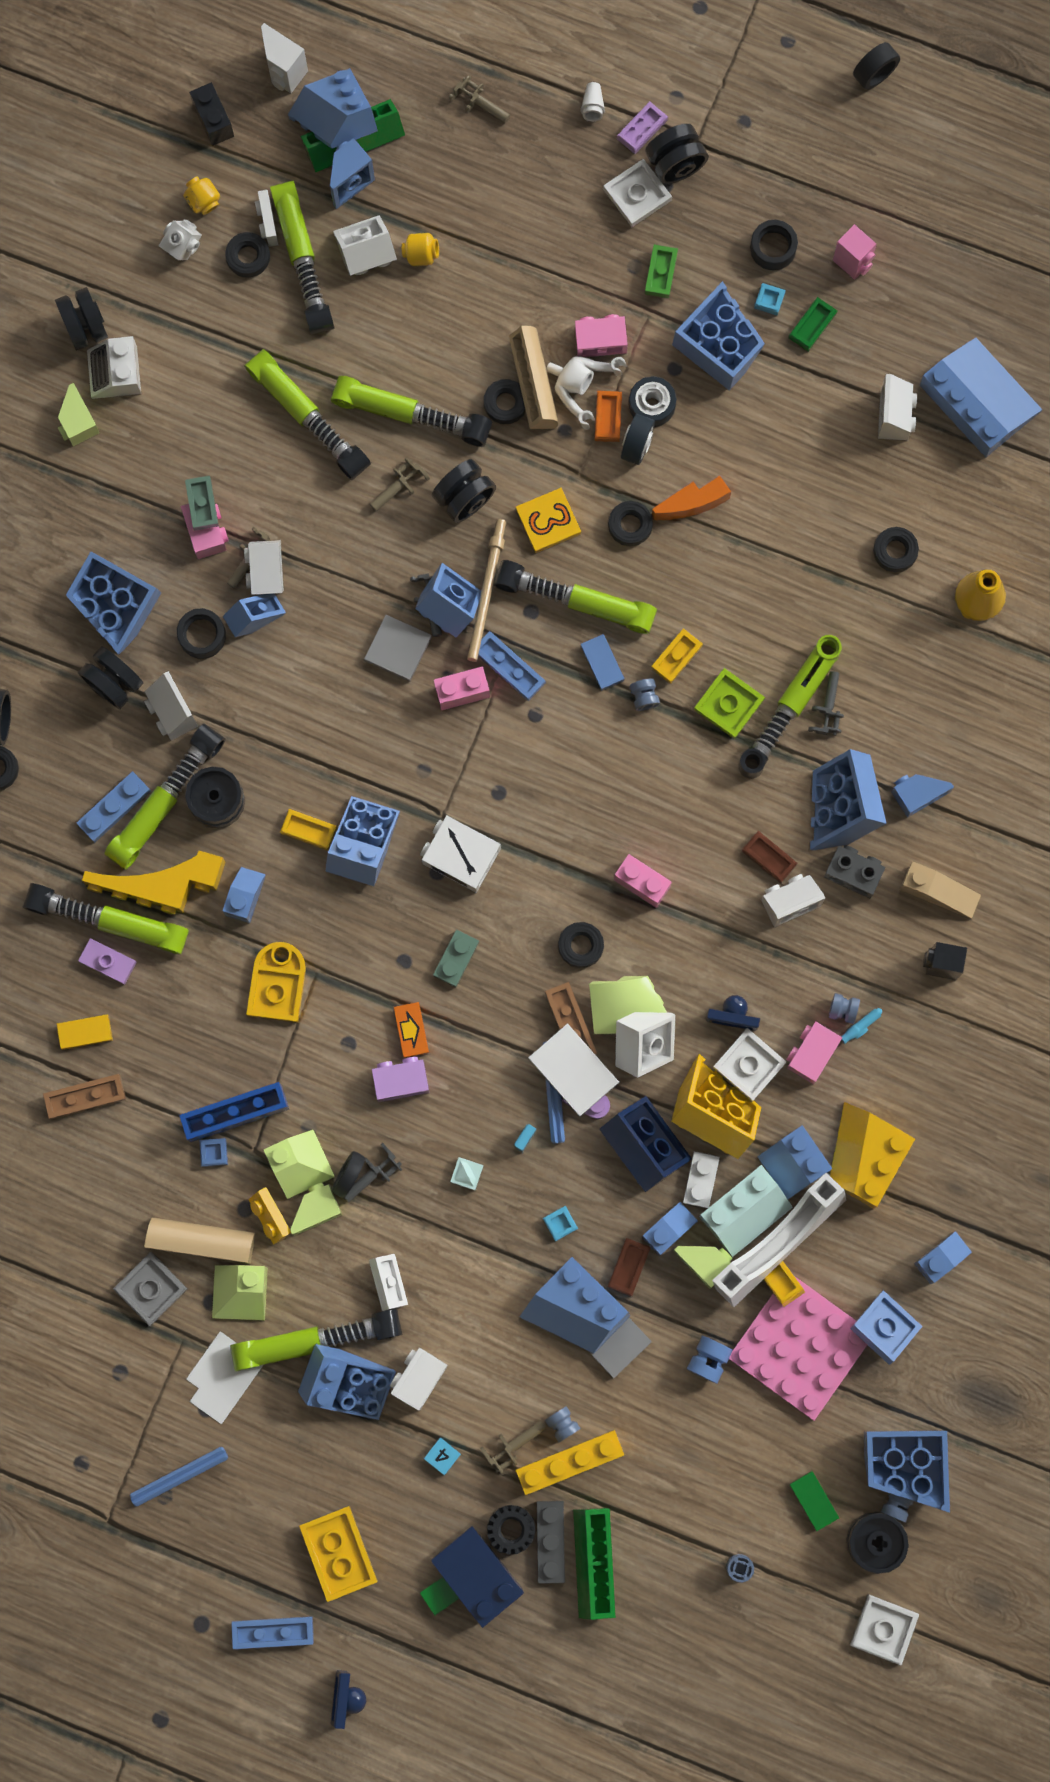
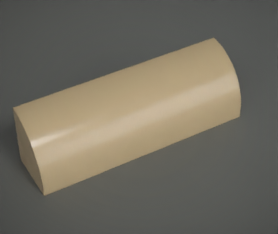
[509,326,558,429]
[144,1217,256,1264]

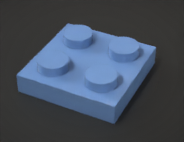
[850,1290,923,1365]

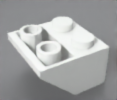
[390,1348,448,1411]

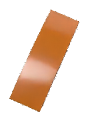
[651,476,731,520]

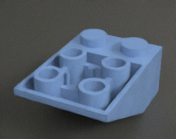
[325,796,400,886]
[298,1344,396,1420]

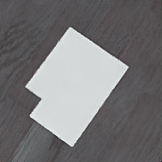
[187,1332,263,1424]

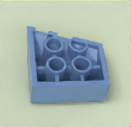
[288,69,378,148]
[672,281,765,391]
[66,552,161,654]
[810,749,887,850]
[520,1257,630,1354]
[864,1430,950,1513]

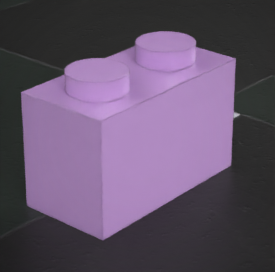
[372,1057,430,1102]

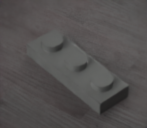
[537,1501,565,1583]

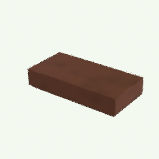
[742,831,798,884]
[608,1238,651,1297]

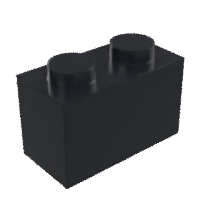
[189,82,234,146]
[923,942,967,980]

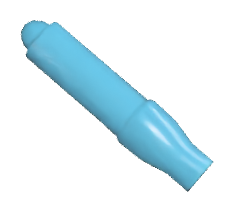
[841,1008,882,1044]

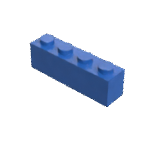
[179,1082,290,1142]

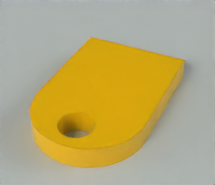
[246,942,306,1023]

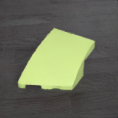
[589,976,667,1034]

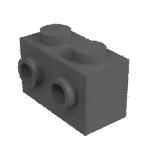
[824,845,886,899]

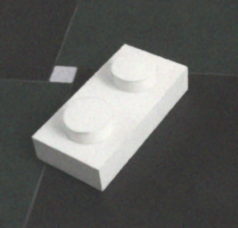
[255,190,278,247]
[683,1151,720,1209]
[369,1254,408,1311]

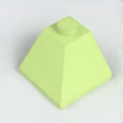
[264,1130,335,1199]
[212,1265,268,1320]

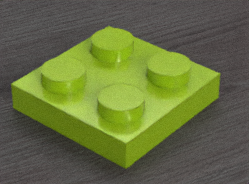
[694,668,765,739]

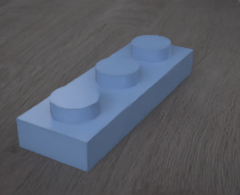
[478,631,546,701]
[77,771,151,843]
[232,1616,314,1649]

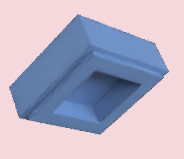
[199,1138,228,1167]

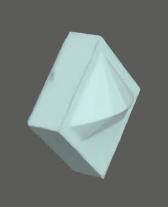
[450,1157,483,1190]

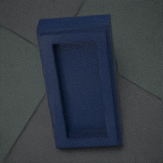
[706,995,760,1031]
[330,1670,367,1729]

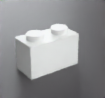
[244,540,284,594]

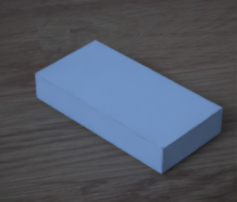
[581,634,625,691]

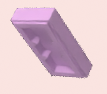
[617,101,668,154]
[78,938,137,985]

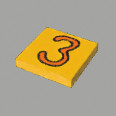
[515,487,581,553]

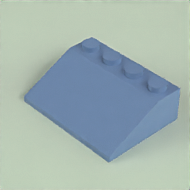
[920,338,1042,457]

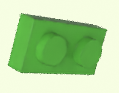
[645,244,678,298]

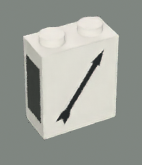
[420,815,501,893]

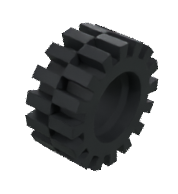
[487,1505,535,1555]

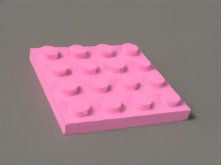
[729,1276,867,1421]

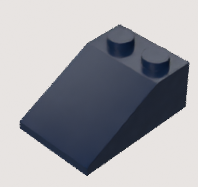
[431,1526,524,1628]

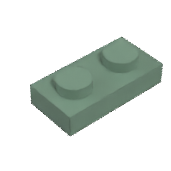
[185,476,219,531]
[433,929,479,987]

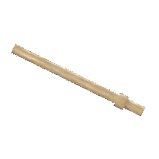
[467,519,506,662]

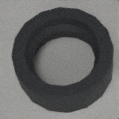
[853,42,900,90]
[750,219,798,271]
[177,608,226,659]

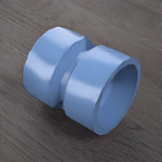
[687,1335,733,1384]

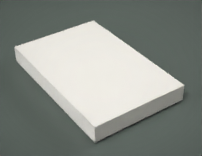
[528,1023,619,1117]

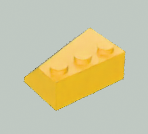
[671,1054,761,1159]
[830,1102,915,1209]

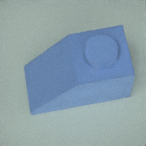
[223,593,286,637]
[891,774,954,818]
[222,867,266,923]
[642,1202,698,1257]
[914,1231,972,1284]

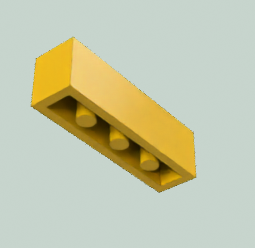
[516,1430,624,1495]

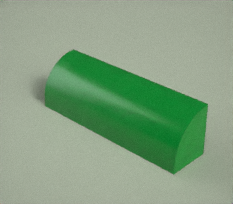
[300,99,405,173]
[573,1508,616,1620]

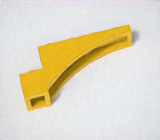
[82,850,226,915]

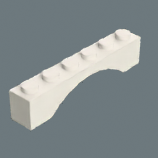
[712,1173,846,1307]

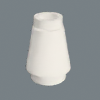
[581,82,605,122]

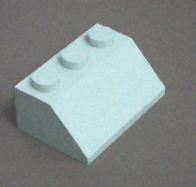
[699,1165,793,1257]

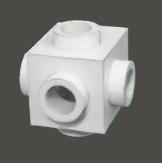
[159,219,202,260]

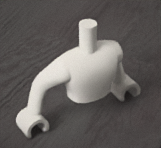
[546,356,627,430]

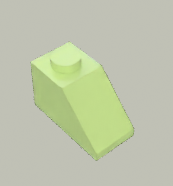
[58,383,100,446]
[290,1183,342,1236]
[673,1246,733,1289]

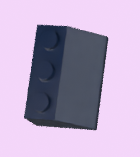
[599,1096,692,1192]

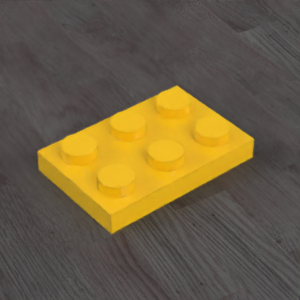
[299,1506,378,1602]

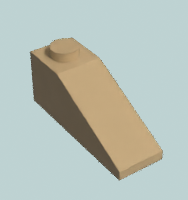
[900,861,981,919]

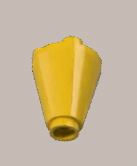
[955,570,1006,621]

